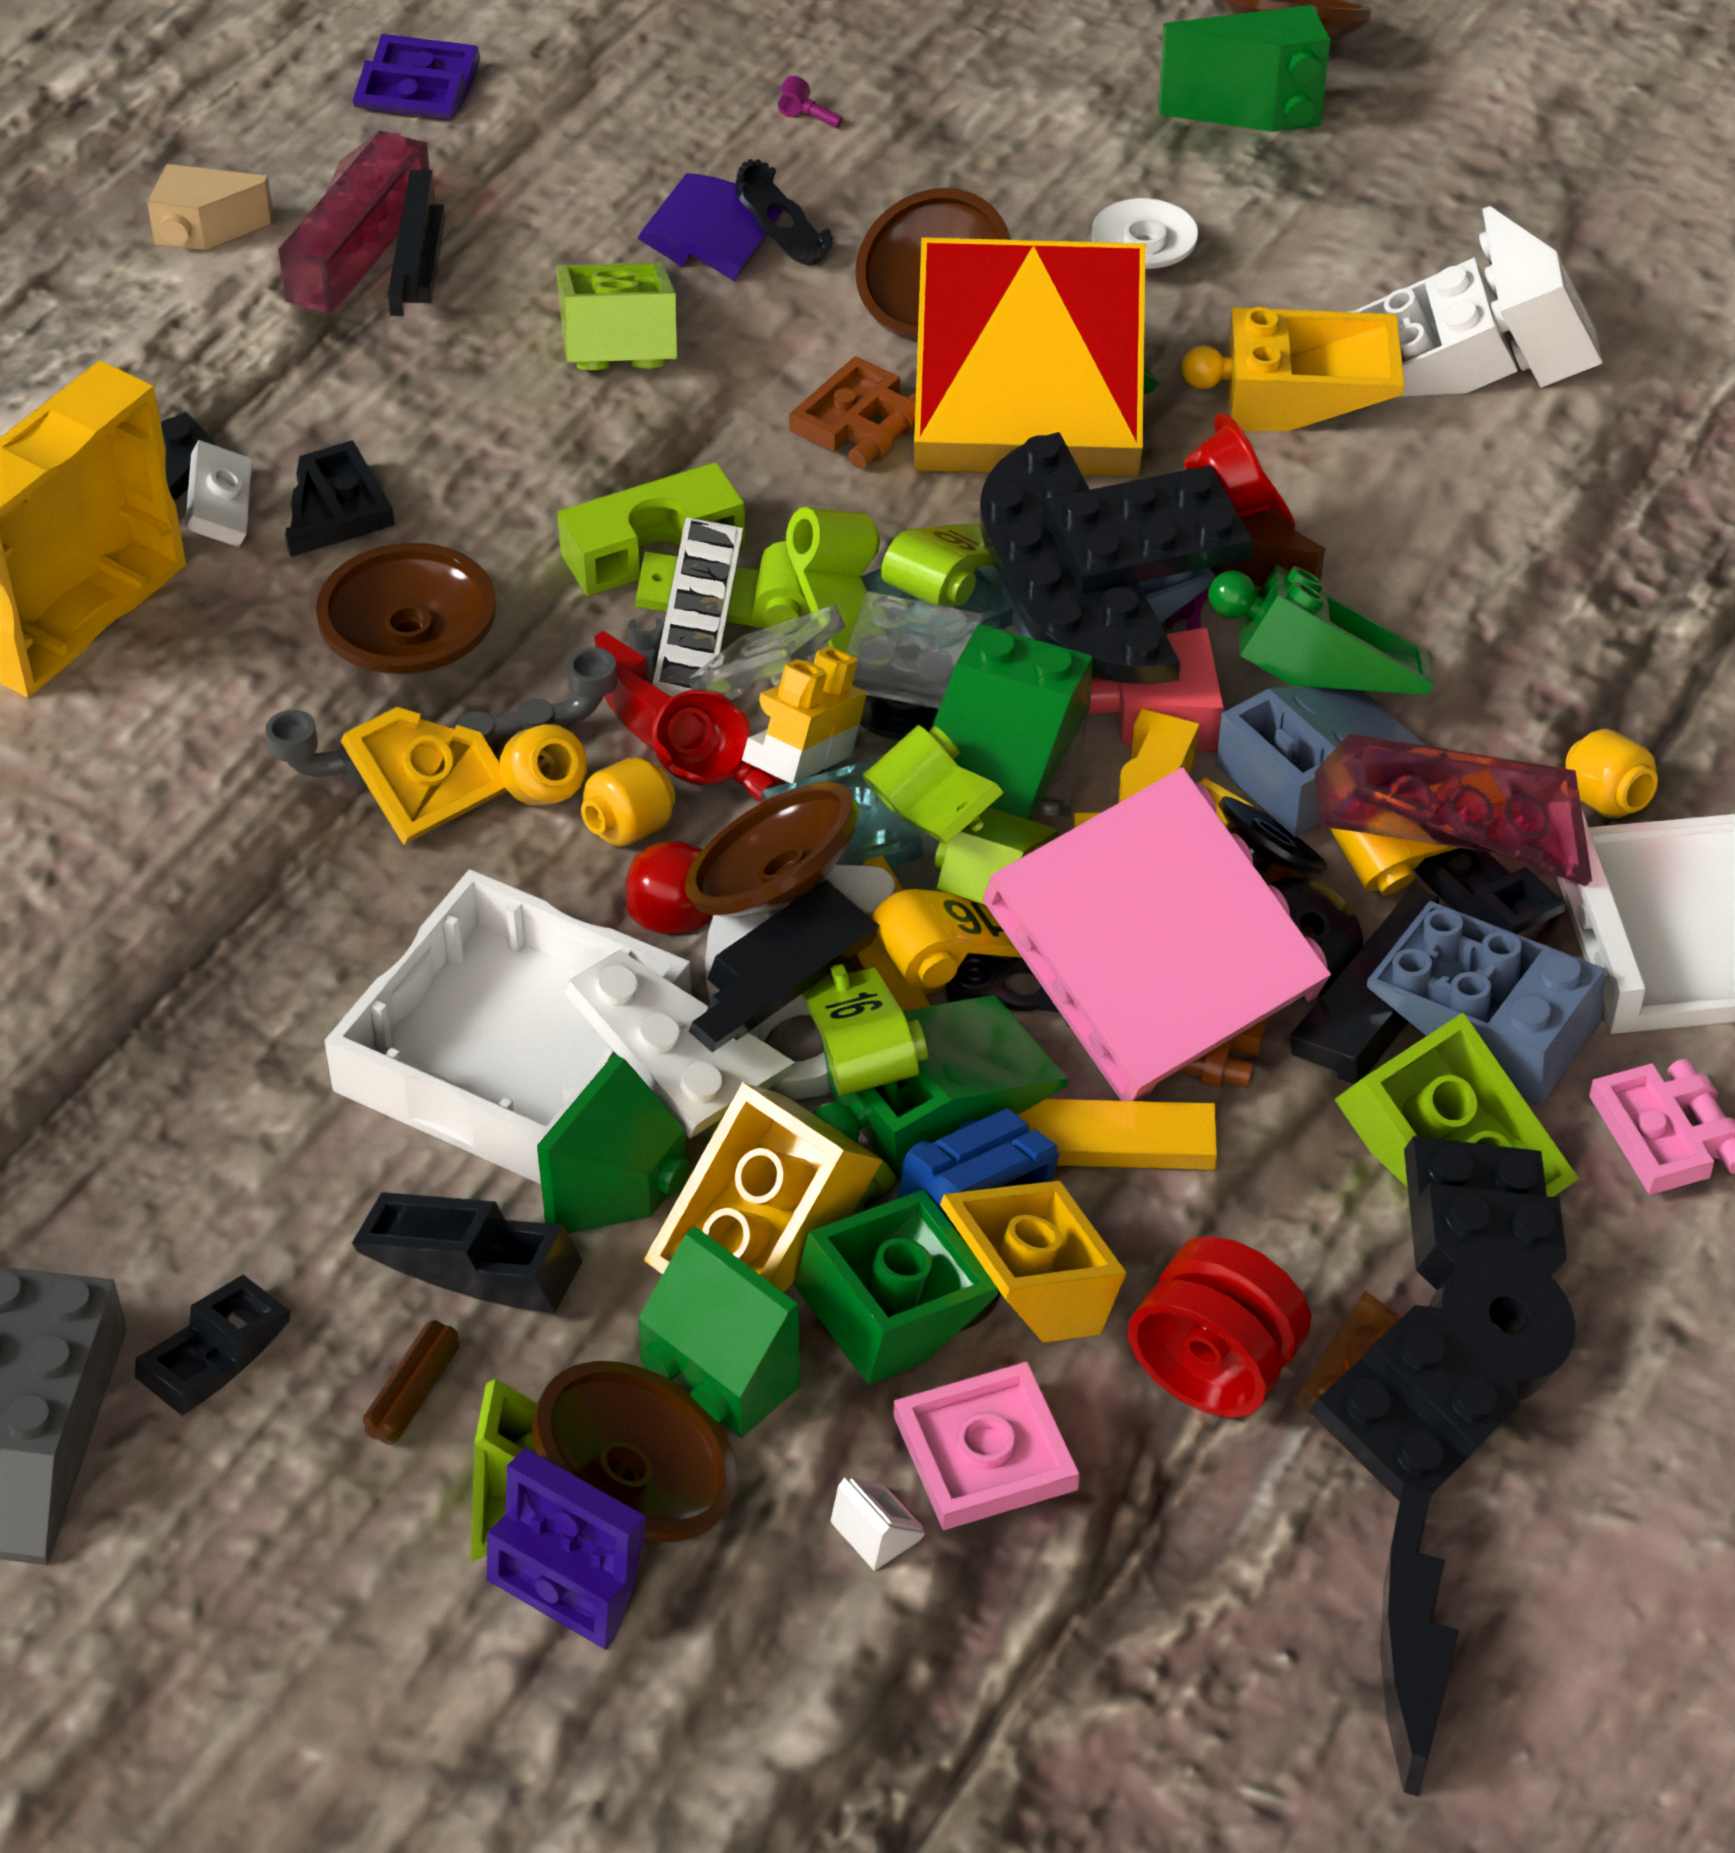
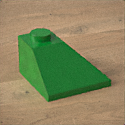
[537,1054,690,1233]

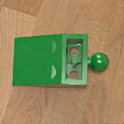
[1208,564,1435,695]
[812,995,1068,1180]

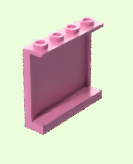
[982,767,1331,1101]

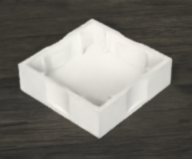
[324,869,692,1184]

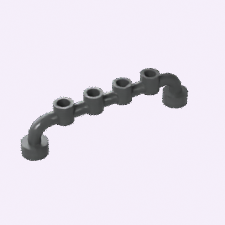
[266,647,617,788]

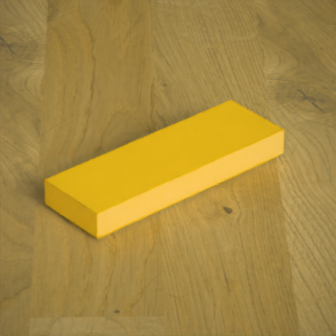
[1017,1099,1217,1170]

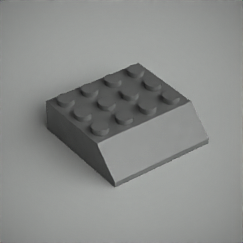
[0,1266,127,1565]

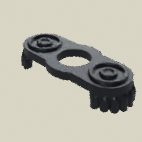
[734,159,833,265]
[945,955,1070,1027]

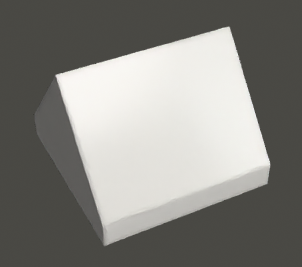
[830,1478,926,1571]

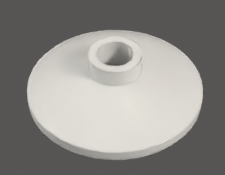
[1091,198,1198,269]

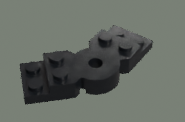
[1308,1136,1575,1502]

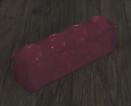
[278,130,430,314]
[1315,733,1592,886]

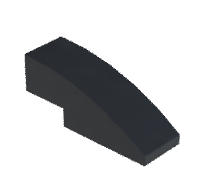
[352,1192,583,1313]

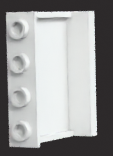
[1546,802,1735,1034]

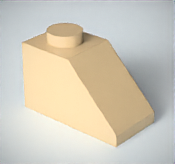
[147,164,274,251]

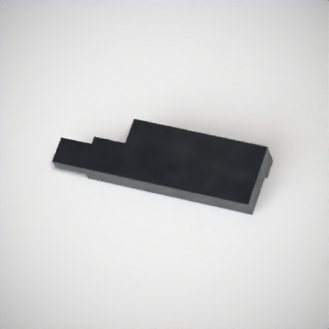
[388,170,445,316]
[689,879,879,1053]
[1290,888,1440,1084]

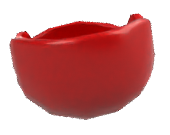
[626,841,714,934]

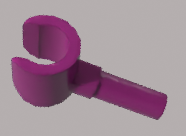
[778,76,843,128]
[1166,586,1210,631]

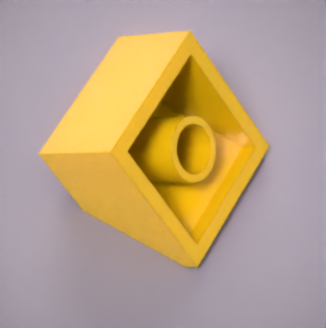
[940,1180,1127,1343]

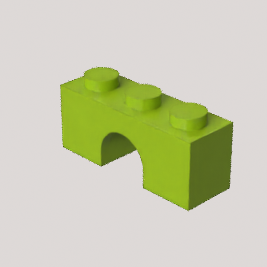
[557,462,746,597]

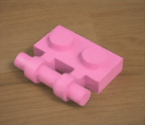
[1589,1059,1735,1195]

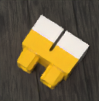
[742,646,867,784]

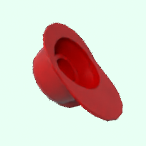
[1184,412,1295,530]

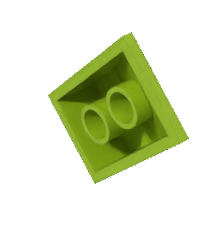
[556,262,677,370]
[1334,1012,1579,1197]

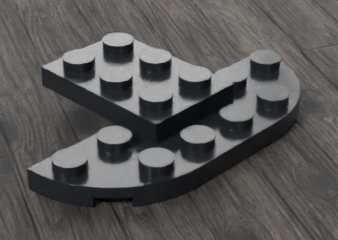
[980,432,1253,684]

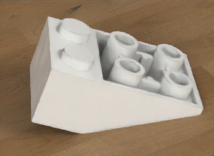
[1479,206,1603,388]
[1349,257,1518,397]

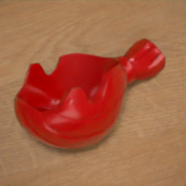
[652,689,785,802]

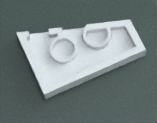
[564,950,795,1139]

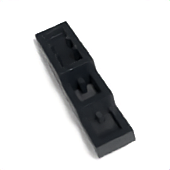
[1380,1485,1459,1797]

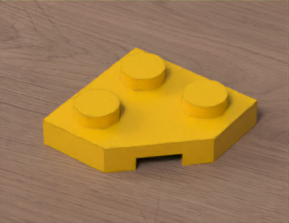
[340,707,508,845]

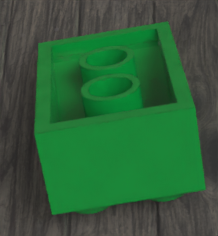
[1158,5,1330,132]
[932,624,1093,820]

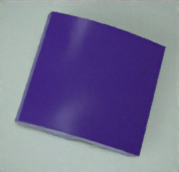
[352,34,481,119]
[638,173,783,281]
[486,1448,646,1650]

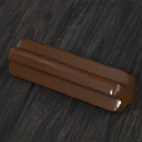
[363,1320,460,1445]

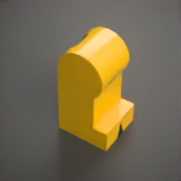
[1118,708,1200,803]

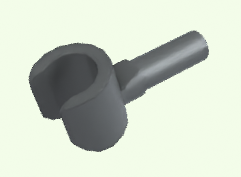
[628,618,664,684]

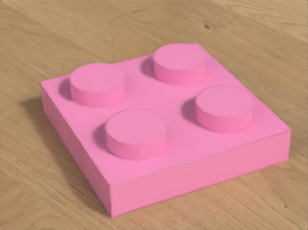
[894,1362,1079,1531]

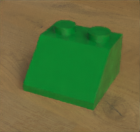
[794,1189,999,1385]
[638,1226,800,1439]

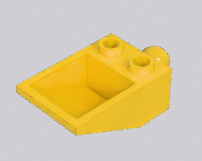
[1181,307,1405,432]

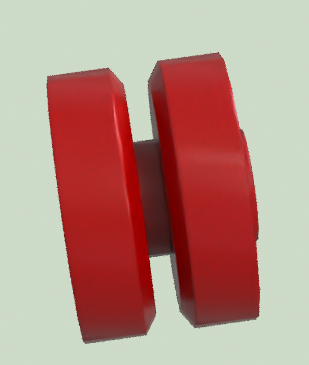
[1127,1236,1312,1418]

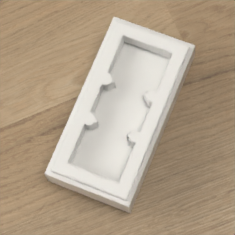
[185,440,252,547]

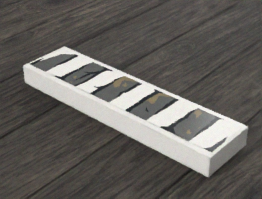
[652,518,743,697]

